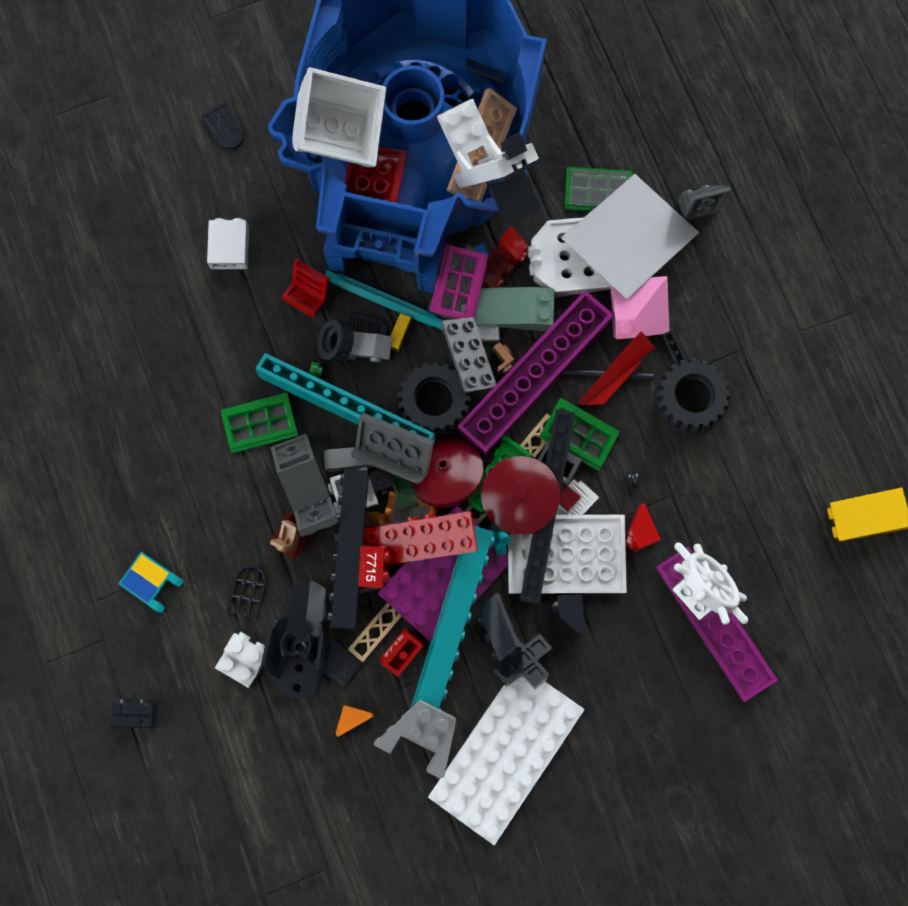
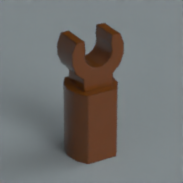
[365,511,392,526]

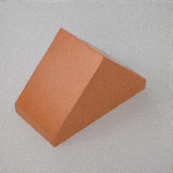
[336,705,374,737]

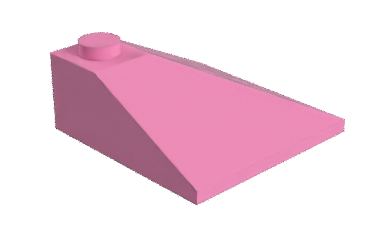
[611,276,669,339]

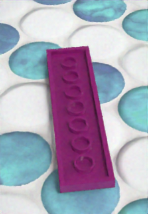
[655,546,778,702]

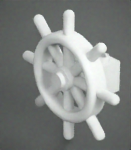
[672,543,748,625]

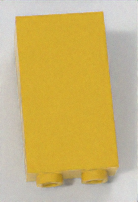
[827,488,908,542]

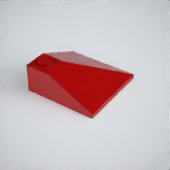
[344,147,408,203]

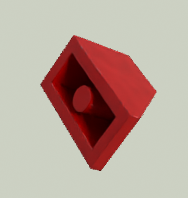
[498,226,528,266]

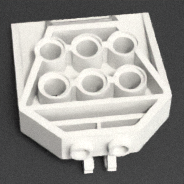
[527,218,611,298]

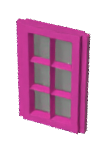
[430,244,488,319]

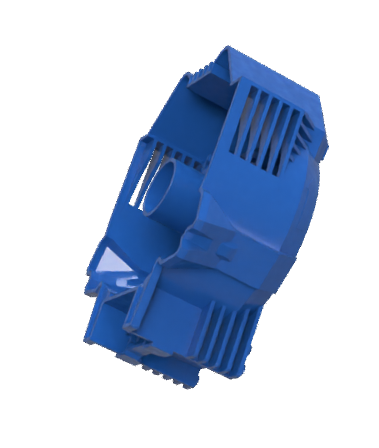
[268,0,547,293]

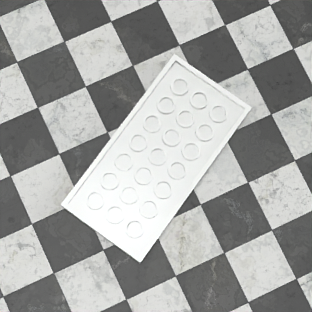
[428,675,585,845]

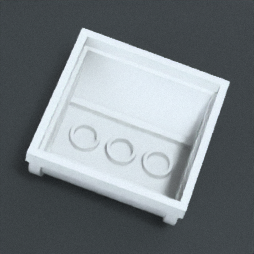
[292,67,386,168]

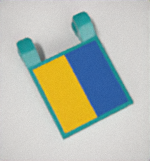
[118,552,184,613]

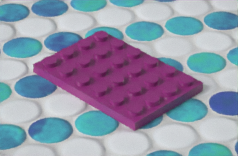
[377,506,508,642]

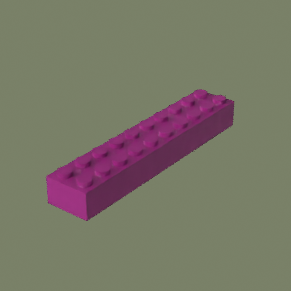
[457,290,614,456]

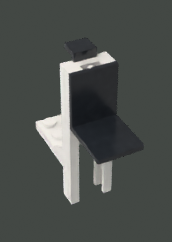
[437,98,541,225]

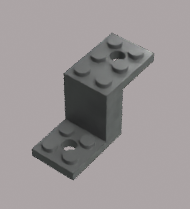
[271,434,338,537]

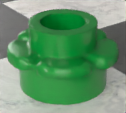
[309,362,323,377]

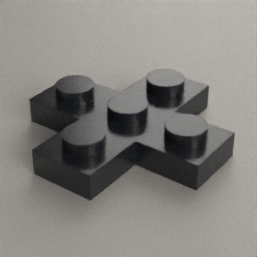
[493,634,553,690]

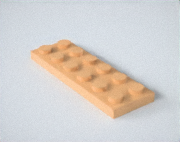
[447,88,517,202]

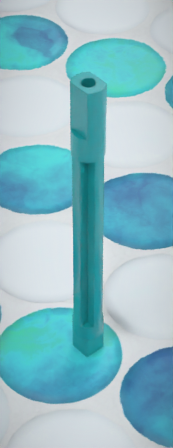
[325,270,444,330]

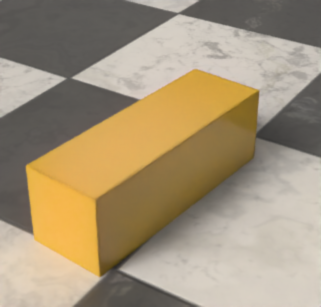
[390,313,411,352]

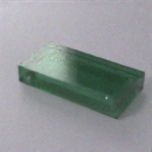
[390,476,420,513]

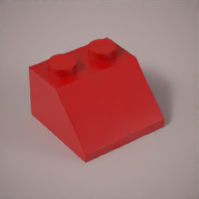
[625,503,661,553]

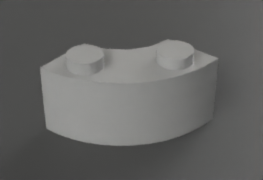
[346,331,392,363]

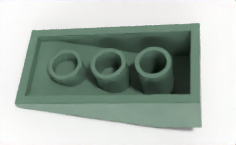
[475,287,554,331]

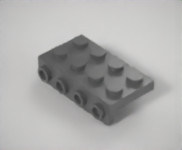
[351,413,434,484]

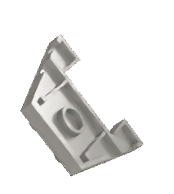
[374,700,456,779]

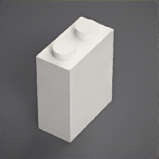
[207,218,249,269]

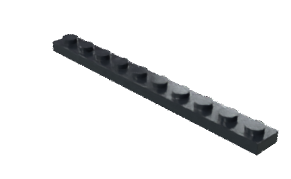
[520,409,575,604]

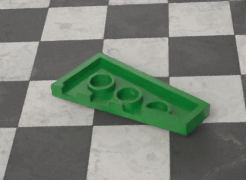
[468,435,534,515]

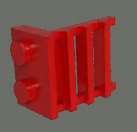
[282,258,330,318]

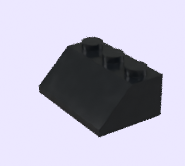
[477,593,523,668]

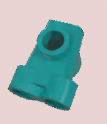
[488,523,511,555]

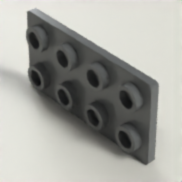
[441,317,496,393]

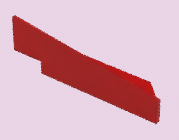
[578,331,655,407]

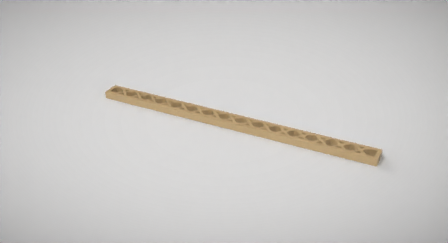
[348,414,550,662]

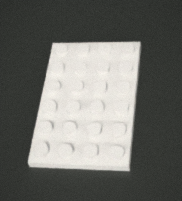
[508,515,627,594]

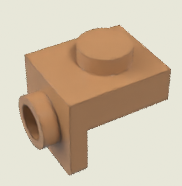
[493,342,514,375]
[270,520,300,552]

